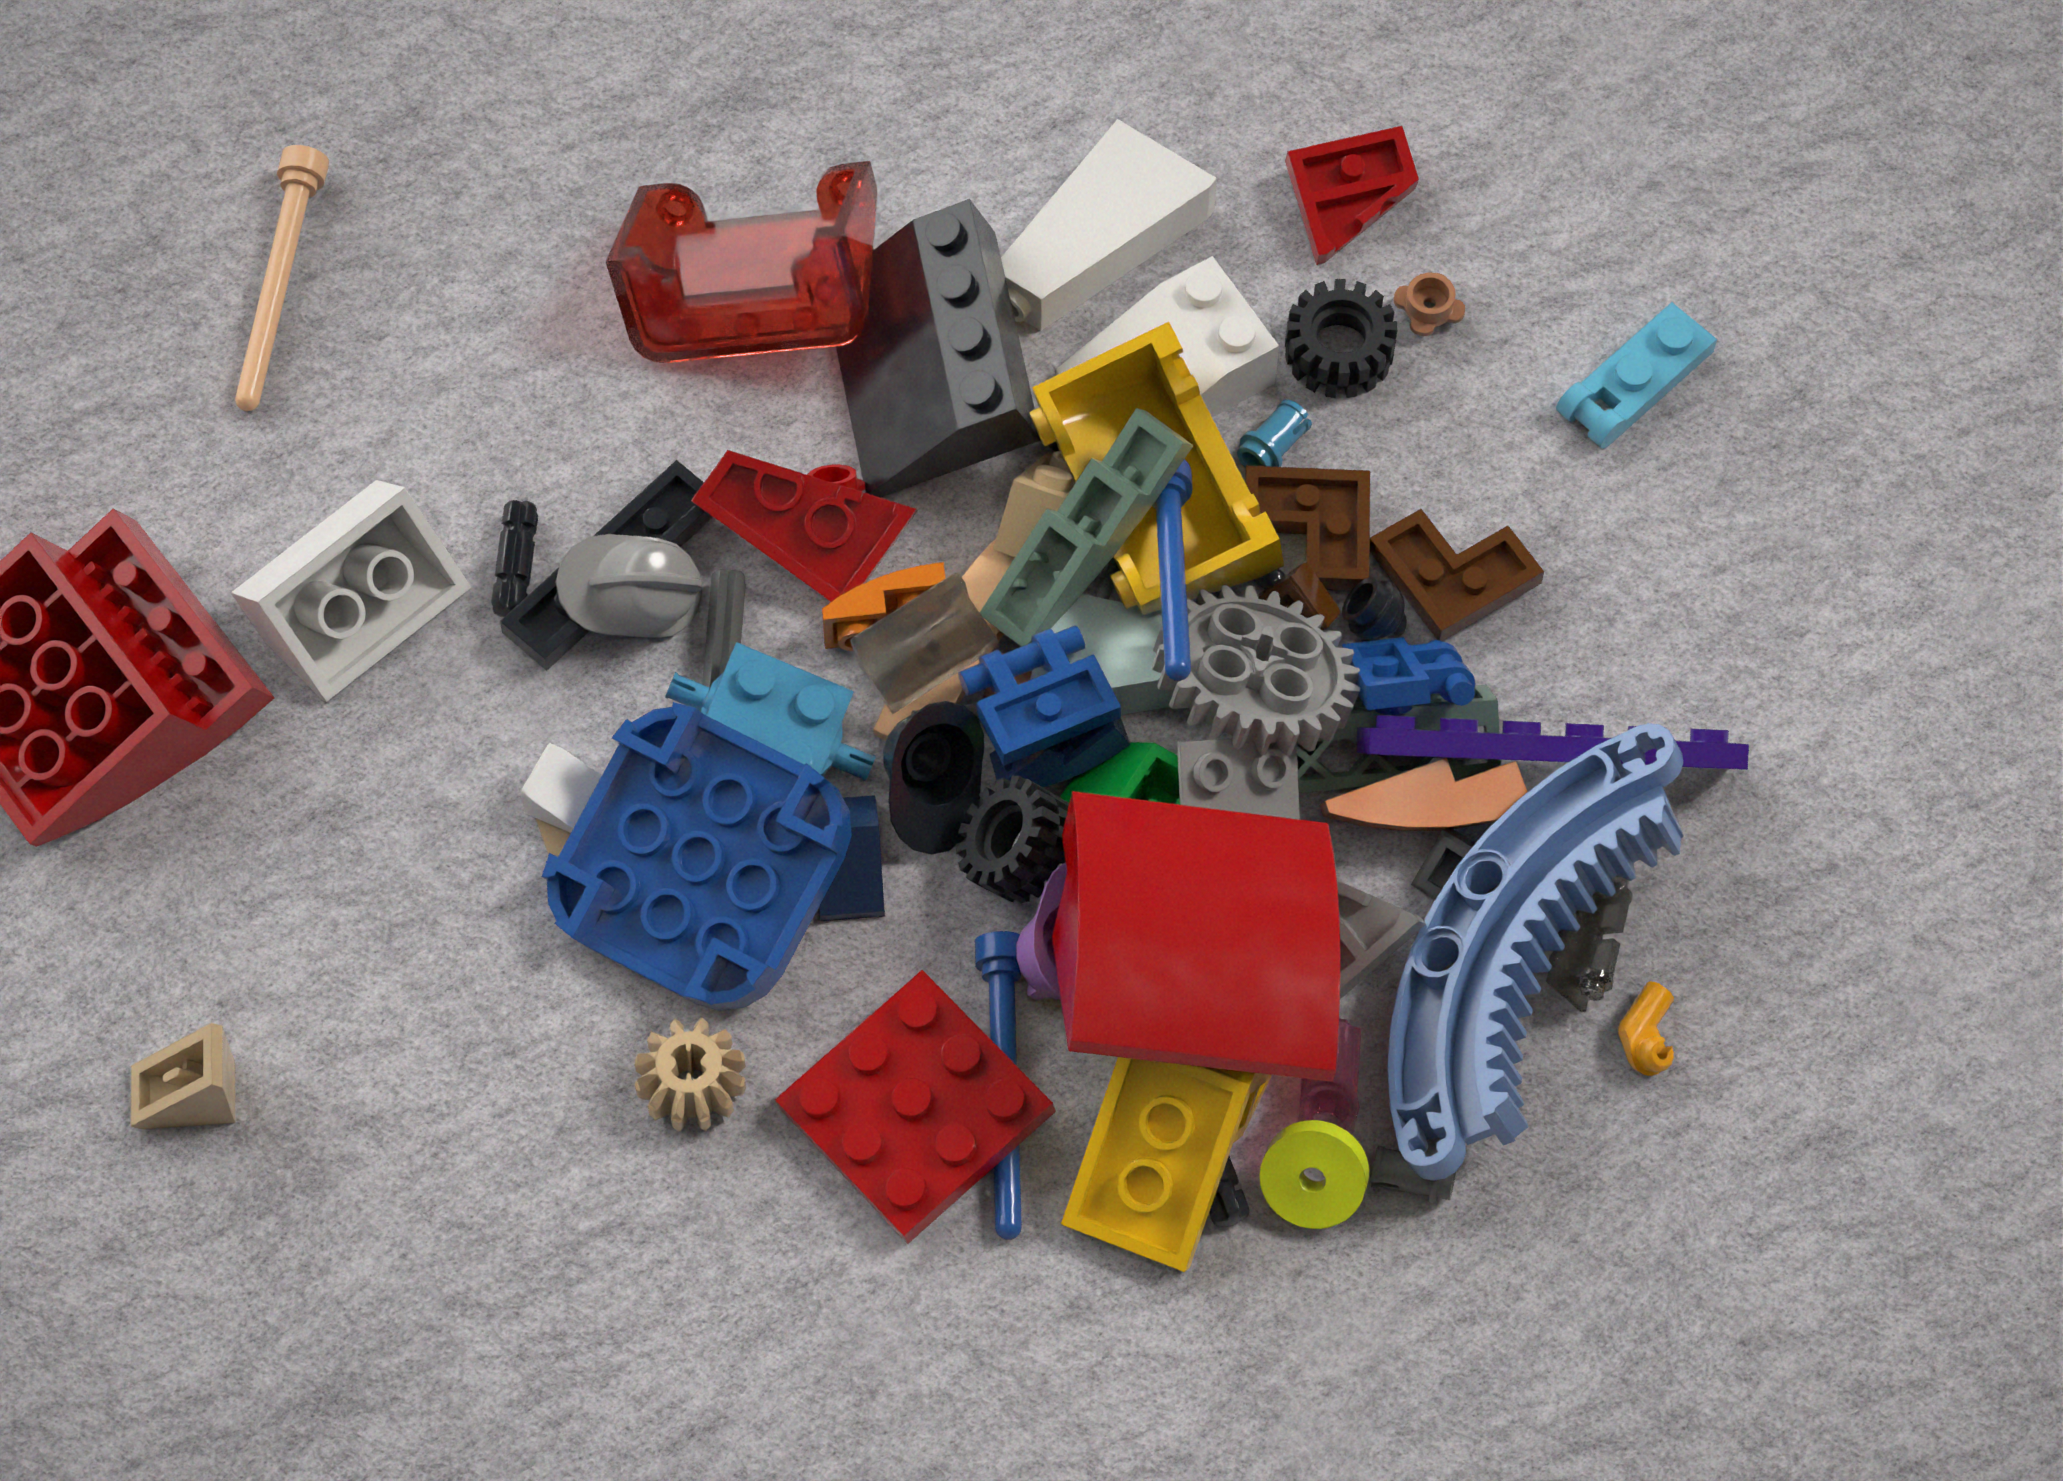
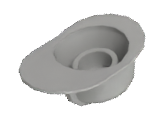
[556,534,702,638]

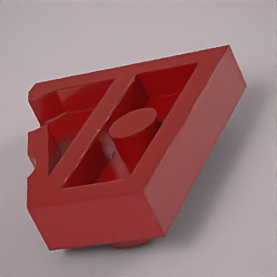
[1285,126,1419,265]

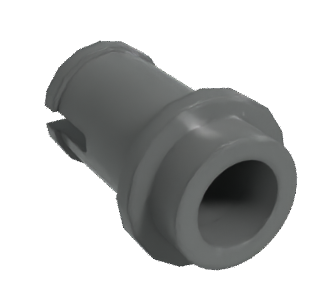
[1371,1145,1456,1204]

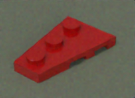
[691,450,918,602]

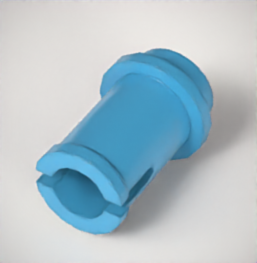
[1237,399,1312,468]

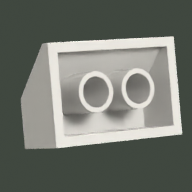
[231,480,471,702]

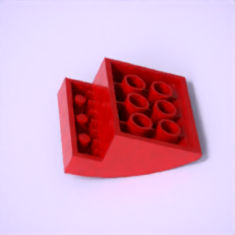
[0,508,275,847]
[1052,791,1340,1082]

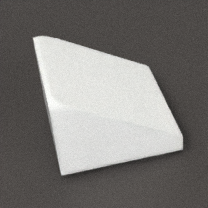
[521,743,602,833]

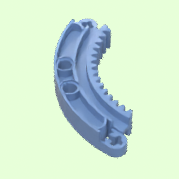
[1387,723,1684,1181]

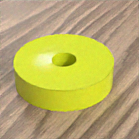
[1259,1120,1369,1229]

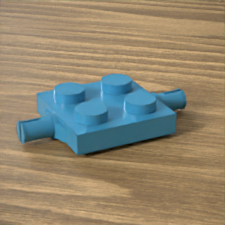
[665,642,876,781]

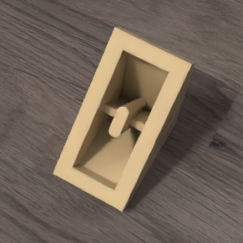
[131,1023,235,1129]

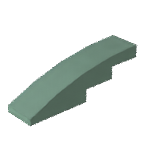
[979,408,1194,647]

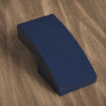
[989,718,1130,787]

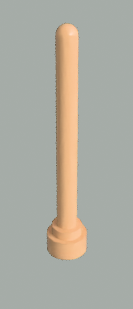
[235,145,329,411]

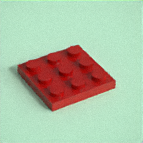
[775,970,1056,1244]

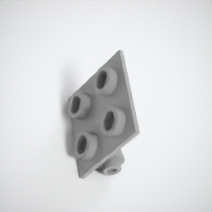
[1177,738,1300,820]

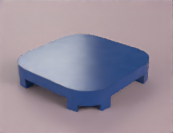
[542,702,852,1011]

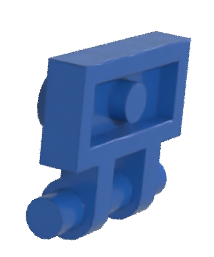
[958,625,1121,766]
[1342,637,1475,715]

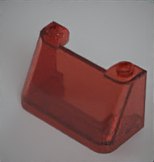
[605,161,878,363]

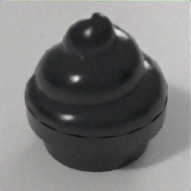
[1342,577,1407,640]

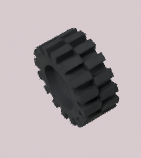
[1285,279,1398,398]
[956,776,1069,903]

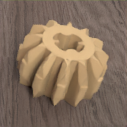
[635,1017,746,1133]

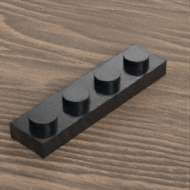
[500,460,713,671]

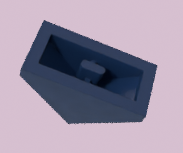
[819,795,885,921]

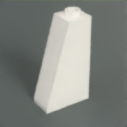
[1001,119,1217,331]

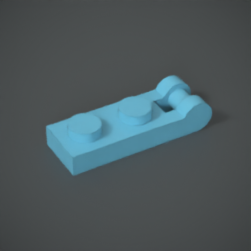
[1556,302,1717,449]

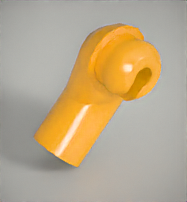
[1618,981,1674,1076]

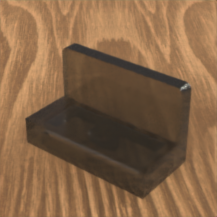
[851,572,999,715]

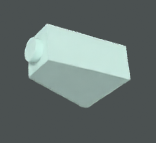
[1030,594,1174,715]

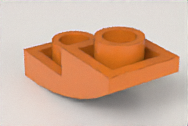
[822,562,947,651]

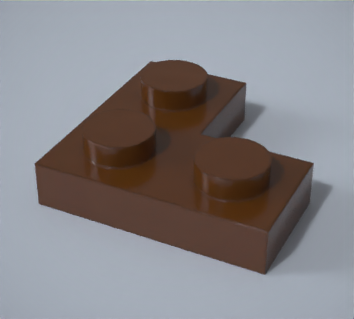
[1245,465,1370,591]
[1369,509,1544,641]

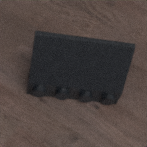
[824,199,1041,498]

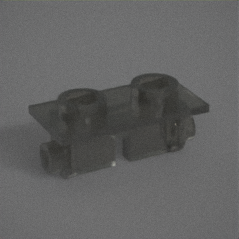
[1546,875,1633,1012]

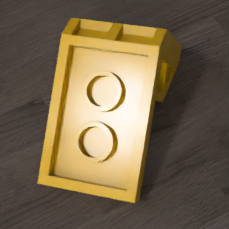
[1061,1057,1272,1272]

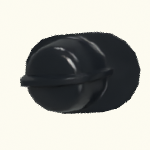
[883,701,984,855]

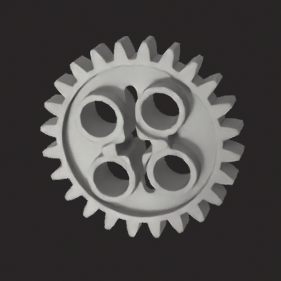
[1152,585,1360,756]

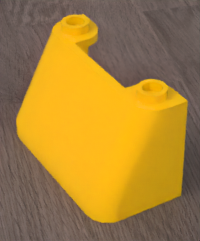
[1029,321,1284,615]

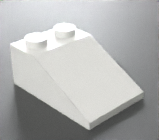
[1055,256,1279,417]

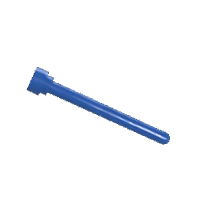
[1152,459,1193,681]
[974,931,1022,1240]

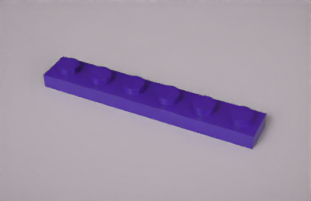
[1356,715,1749,770]

